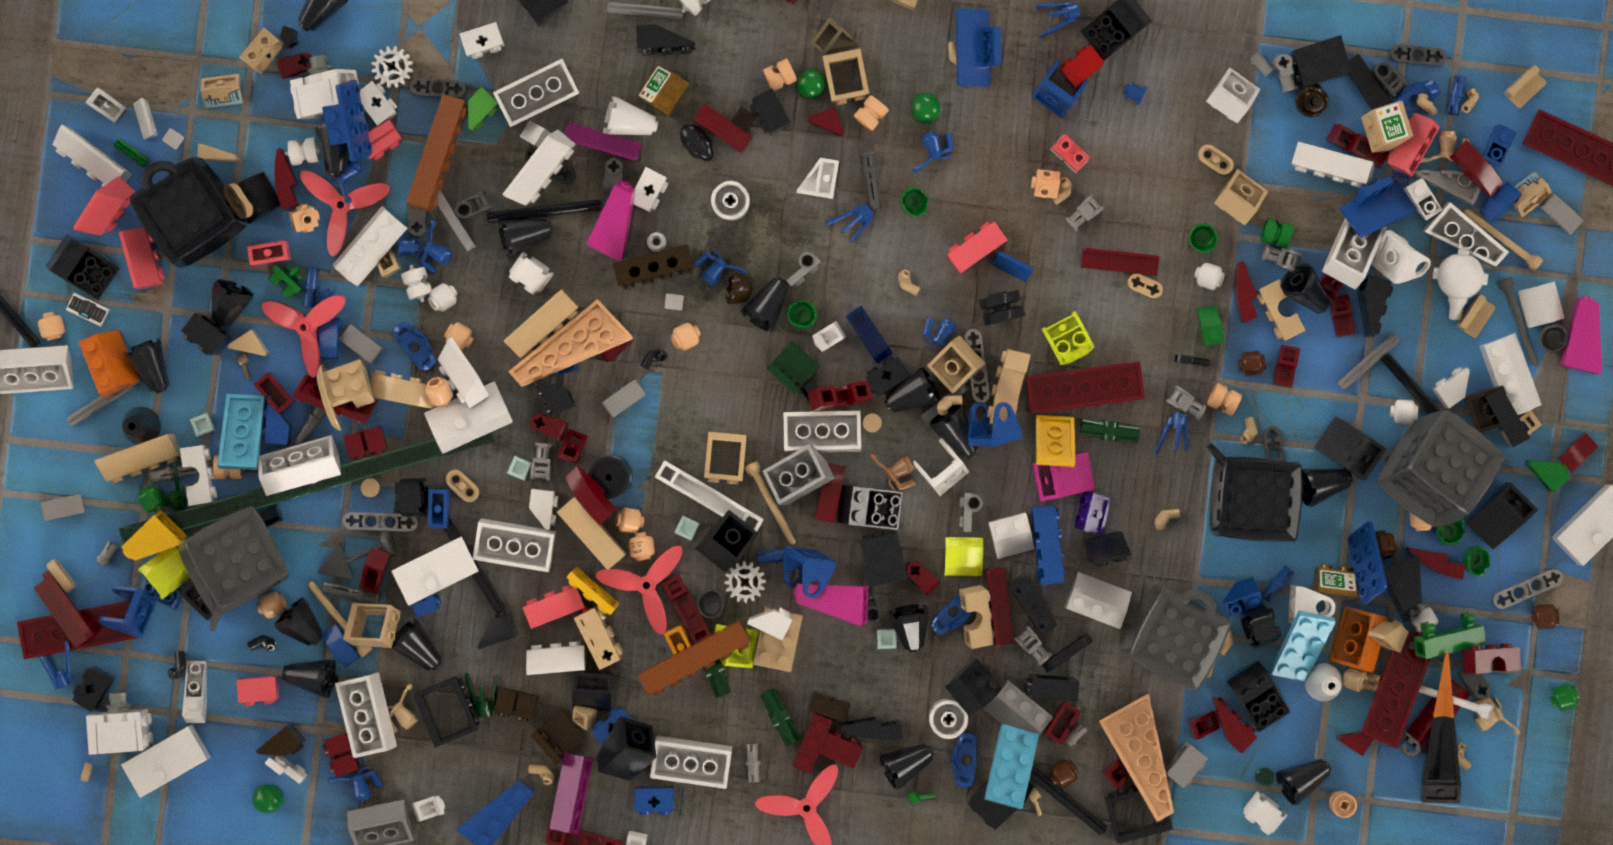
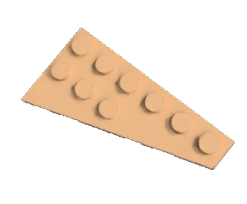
[508,299,633,387]
[1099,693,1174,822]

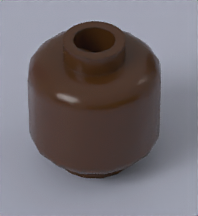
[1238,351,1266,377]
[1375,530,1397,560]
[1531,604,1559,629]
[1050,759,1079,788]

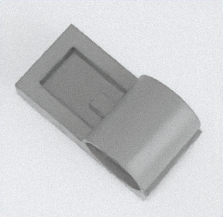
[786,252,821,287]
[959,493,983,532]

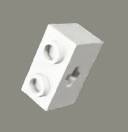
[460,22,505,59]
[360,81,398,126]
[633,167,668,213]

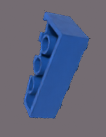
[1031,505,1065,585]
[456,779,536,845]

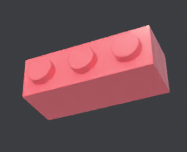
[1387,113,1440,177]
[946,221,1007,274]
[523,585,586,629]

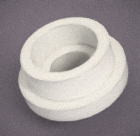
[647,232,666,252]

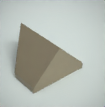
[811,17,858,55]

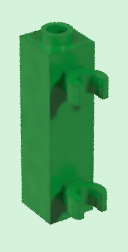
[1414,612,1486,659]

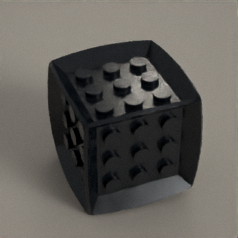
[130,157,247,268]
[1207,443,1303,542]

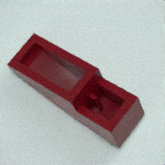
[694,104,753,153]
[1326,123,1389,169]
[1449,140,1503,198]
[274,148,299,211]
[1234,261,1258,323]
[815,463,846,523]
[565,465,617,525]
[1406,547,1465,580]

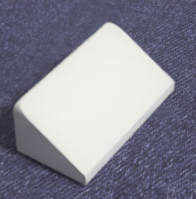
[133,98,158,140]

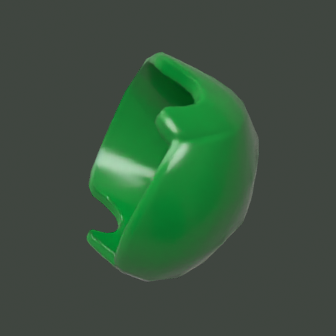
[795,69,826,100]
[912,92,940,124]
[900,187,929,217]
[1189,223,1218,253]
[787,300,817,329]
[1436,519,1465,545]
[1462,546,1491,576]
[252,784,284,813]

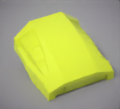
[1041,311,1094,365]
[944,537,983,576]
[138,547,190,600]

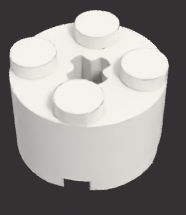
[711,181,750,221]
[508,252,554,294]
[929,698,968,739]
[1243,791,1288,835]

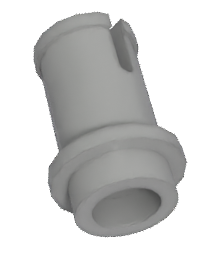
[1250,52,1274,76]
[96,541,119,567]
[1064,723,1087,747]

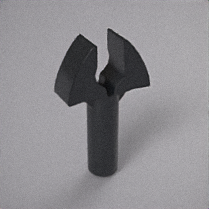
[1174,354,1210,367]

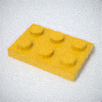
[1035,415,1075,467]
[566,566,620,615]

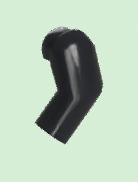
[640,349,667,370]
[247,635,276,651]
[168,651,186,679]

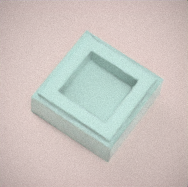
[190,413,216,437]
[507,456,532,481]
[674,515,700,541]
[877,629,897,649]

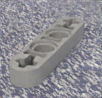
[437,190,476,251]
[964,329,990,403]
[343,512,419,532]
[1492,569,1563,609]

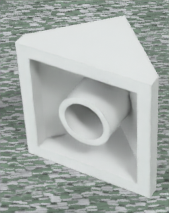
[1517,281,1564,328]

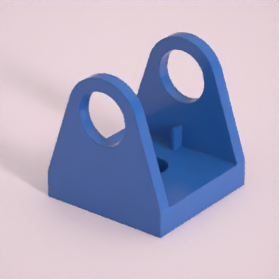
[1031,59,1089,118]
[968,402,1023,447]
[783,546,837,598]
[99,585,156,639]

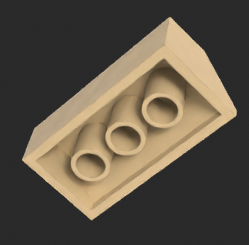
[504,289,579,359]
[94,434,181,484]

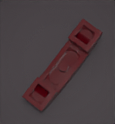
[662,575,712,644]
[545,824,623,845]

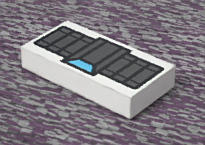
[66,293,110,327]

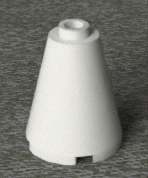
[603,96,658,135]
[1304,663,1343,701]

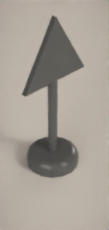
[317,531,397,579]

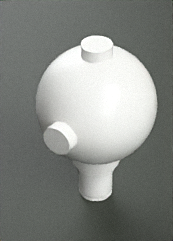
[1433,249,1489,320]

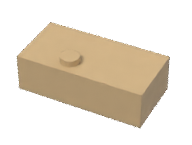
[557,497,627,570]

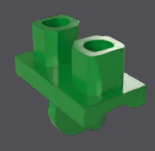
[268,264,304,298]

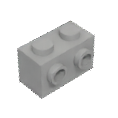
[1165,742,1208,788]

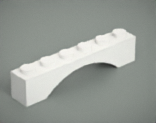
[655,460,764,531]

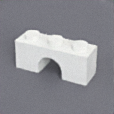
[180,445,217,506]

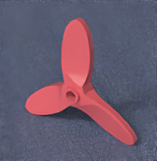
[300,171,391,257]
[261,295,346,378]
[596,545,683,635]
[755,764,838,845]

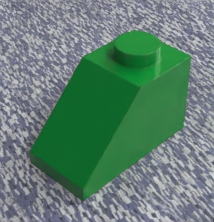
[1197,306,1225,346]
[1525,460,1571,492]

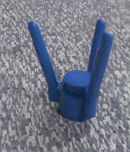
[1036,1,1080,38]
[825,204,874,243]
[1154,412,1189,453]
[39,640,73,689]

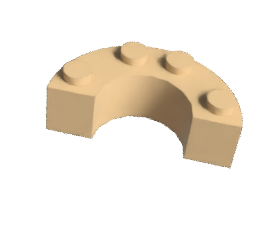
[987,349,1031,424]
[370,370,438,409]

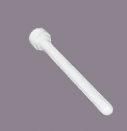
[1419,685,1493,720]

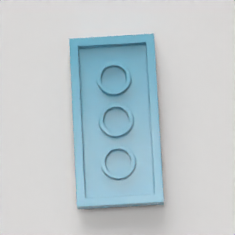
[217,394,266,470]
[1270,611,1335,681]
[984,724,1039,810]

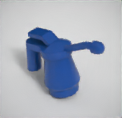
[913,130,954,172]
[325,160,362,203]
[416,220,453,276]
[693,249,748,287]
[922,317,957,348]
[328,766,383,802]

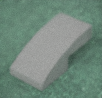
[1540,194,1584,235]
[339,324,383,364]
[602,379,646,419]
[40,494,85,521]

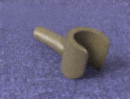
[237,352,251,381]

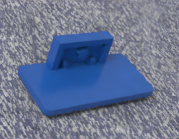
[956,8,1002,87]
[322,79,372,162]
[1340,176,1417,238]
[1347,521,1387,604]

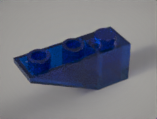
[845,306,893,364]

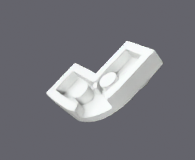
[265,755,308,784]

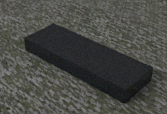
[1348,54,1390,110]
[1484,387,1530,447]

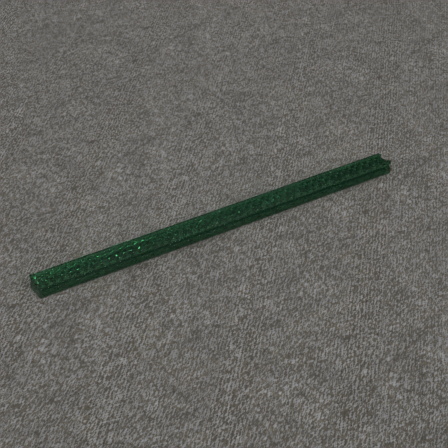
[119,432,496,545]

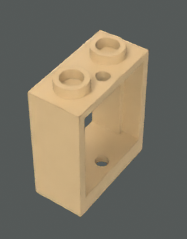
[239,28,285,75]
[822,49,869,105]
[704,432,747,484]
[343,603,401,648]

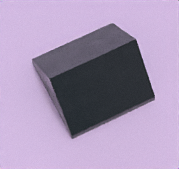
[238,172,281,224]

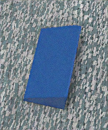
[992,251,1033,282]

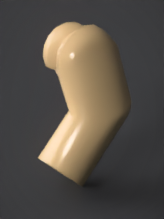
[948,42,957,66]
[1461,88,1480,113]
[1416,93,1437,116]
[898,269,920,296]
[937,395,962,416]
[1240,416,1258,444]
[1155,509,1180,530]
[1220,629,1233,656]
[1457,742,1472,771]
[529,764,554,785]

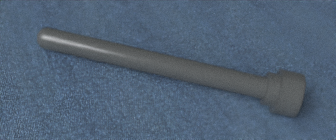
[1497,277,1538,366]

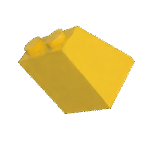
[121,509,188,561]

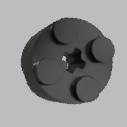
[395,478,429,517]
[1241,605,1281,649]

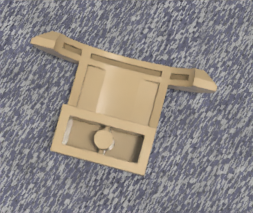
[317,359,375,431]

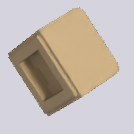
[572,706,597,730]

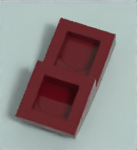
[1329,294,1356,338]
[1272,345,1300,388]
[1558,432,1598,473]

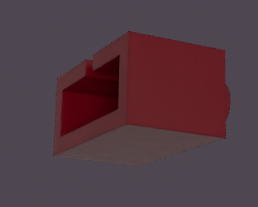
[253,372,296,414]
[343,426,388,461]
[359,547,390,594]
[1043,700,1081,744]
[819,729,863,769]
[323,732,361,777]

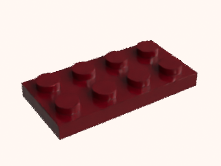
[293,374,378,424]

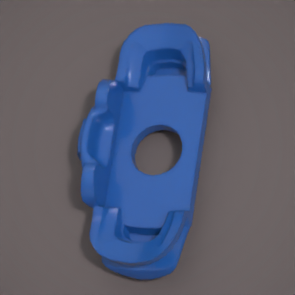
[1389,80,1441,116]
[392,322,436,373]
[929,594,973,635]
[950,732,977,788]

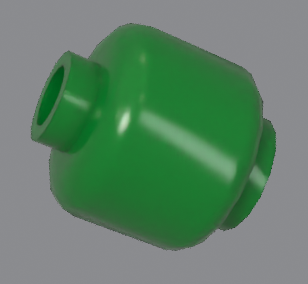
[137,484,165,513]
[1549,683,1580,711]

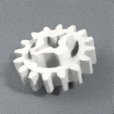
[371,46,414,88]
[724,561,766,603]

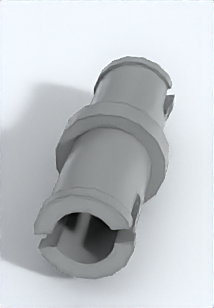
[745,743,761,783]

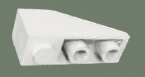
[182,661,207,723]

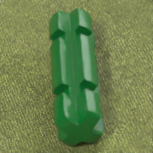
[114,138,149,167]

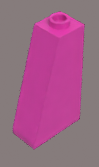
[586,180,636,262]
[1559,296,1602,375]
[794,583,868,625]

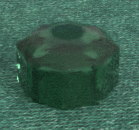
[1255,767,1274,786]

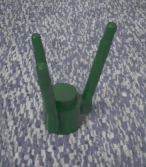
[155,461,186,510]
[465,673,499,717]

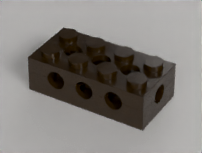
[612,244,694,290]

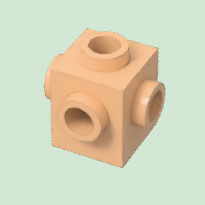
[1031,169,1060,199]
[288,204,320,233]

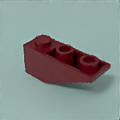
[1211,696,1257,754]

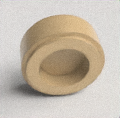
[862,413,882,433]
[361,478,381,497]
[81,762,93,782]

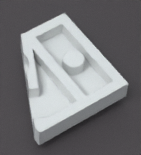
[796,158,839,199]

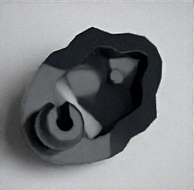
[680,124,713,161]

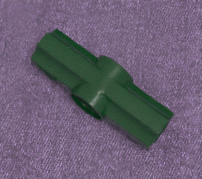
[1080,419,1140,443]
[703,658,731,698]
[760,688,801,747]

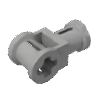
[1272,54,1298,93]
[1065,194,1104,232]
[1261,243,1303,272]
[1166,385,1207,420]
[530,442,552,481]
[1014,626,1052,666]

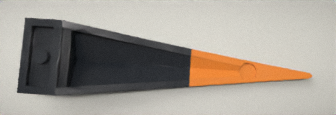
[1420,651,1461,803]

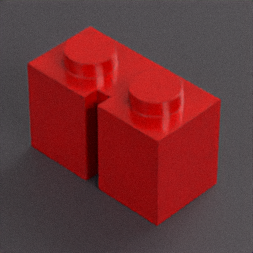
[1059,45,1105,89]

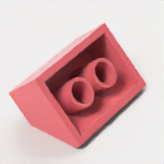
[73,176,136,235]
[118,227,165,290]

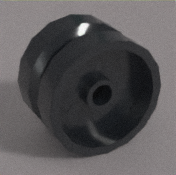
[978,290,1026,326]
[588,455,633,499]

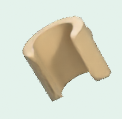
[1029,788,1042,816]

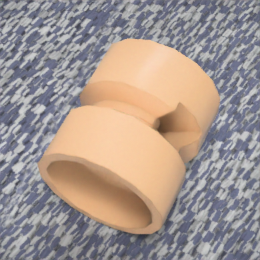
[762,58,797,92]
[853,95,889,131]
[1207,383,1242,416]
[213,455,244,480]
[1328,790,1357,818]

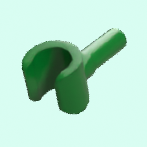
[907,791,935,803]

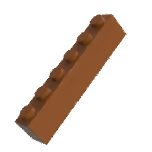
[406,95,468,213]
[637,619,752,696]

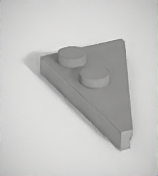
[1413,170,1481,206]

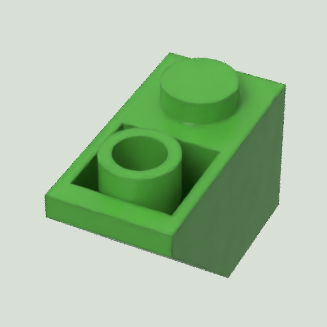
[468,87,499,132]

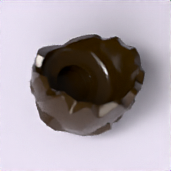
[1295,84,1329,118]
[725,273,752,305]

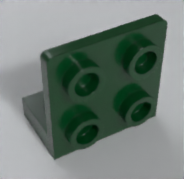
[766,341,820,394]

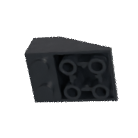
[1080,0,1152,60]
[636,24,696,56]
[46,234,119,300]
[1357,274,1393,337]
[1314,416,1387,480]
[1466,482,1538,549]
[837,485,903,530]
[1083,531,1132,567]
[1226,661,1290,733]

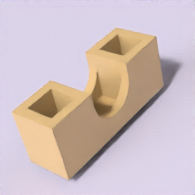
[1256,279,1306,341]
[959,585,995,649]

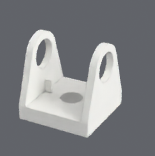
[1371,230,1431,284]
[912,438,969,496]
[1287,585,1335,624]

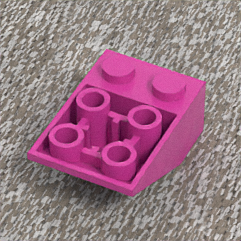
[1031,452,1095,501]

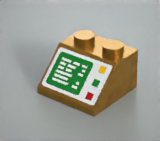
[637,64,690,117]
[1312,564,1357,597]

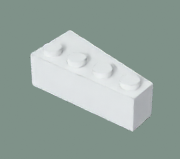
[1292,142,1375,188]
[1423,202,1509,267]

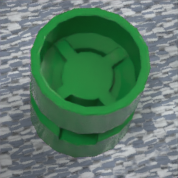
[1260,217,1294,249]

